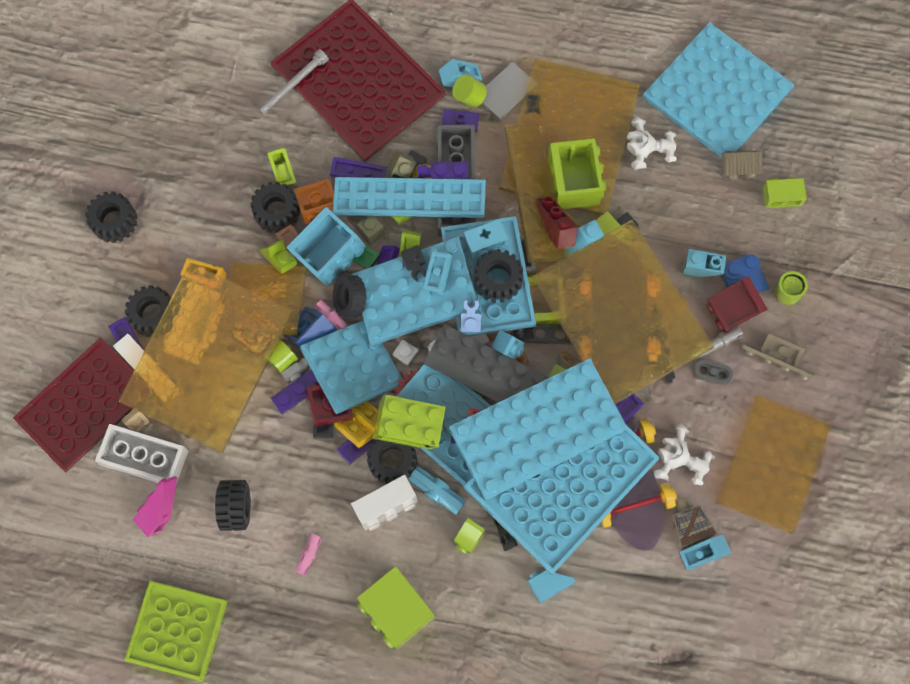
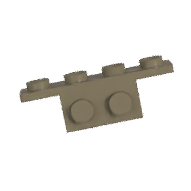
[741,333,815,380]

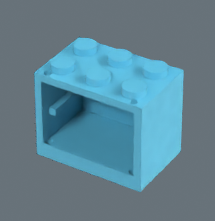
[287,207,366,287]

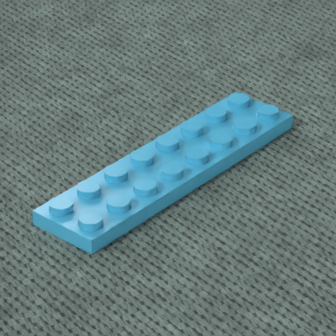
[333,177,486,218]

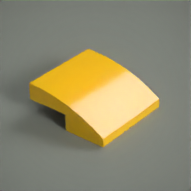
[334,401,378,448]

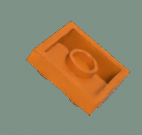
[294,178,337,224]

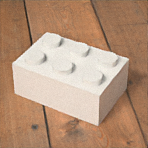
[351,475,417,531]

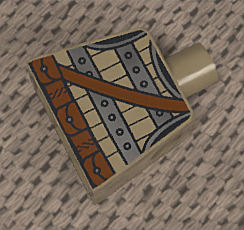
[671,498,717,549]

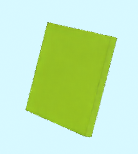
[124,580,228,682]

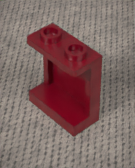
[705,276,768,332]

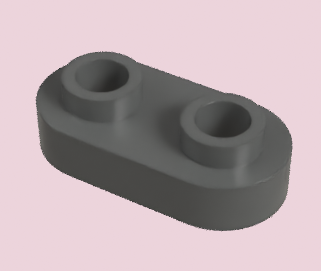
[694,360,733,385]

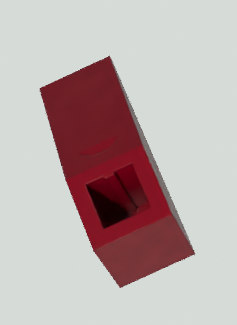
[535,196,577,250]

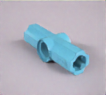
[408,466,466,515]

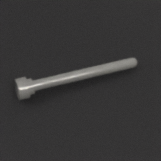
[260,49,329,114]

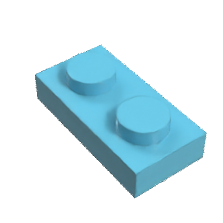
[423,251,453,294]

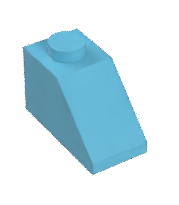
[439,59,482,88]
[562,220,605,260]
[680,535,732,571]
[527,570,576,604]

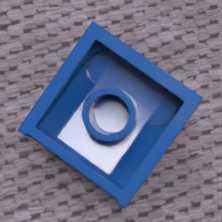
[721,254,769,293]

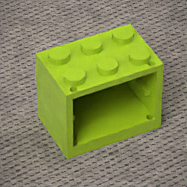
[547,138,606,209]
[373,395,446,450]
[357,566,435,650]

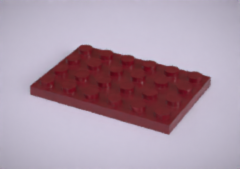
[13,337,154,472]

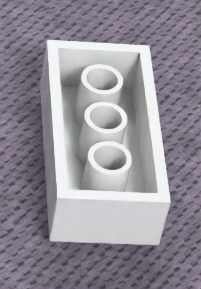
[95,424,189,484]

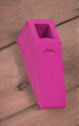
[133,476,177,537]

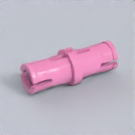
[314,300,349,330]
[294,534,323,576]

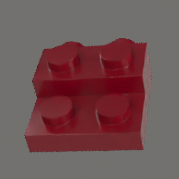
[306,384,353,426]

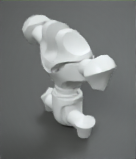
[627,116,677,171]
[654,423,715,486]

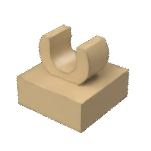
[121,407,150,432]

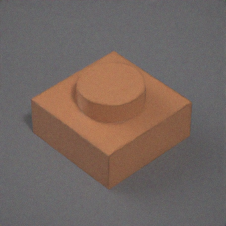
[276,224,298,250]

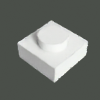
[392,340,419,366]

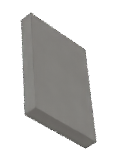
[481,62,538,122]

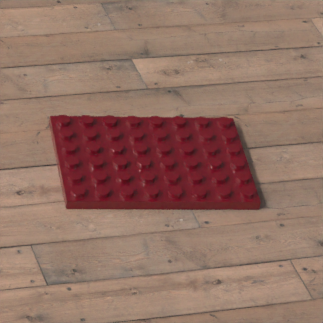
[270,0,446,162]

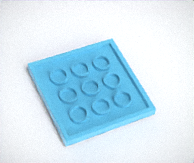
[300,320,404,414]

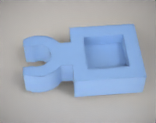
[461,298,481,332]

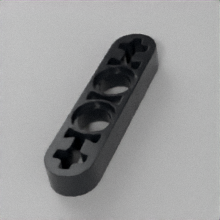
[513,324,588,345]

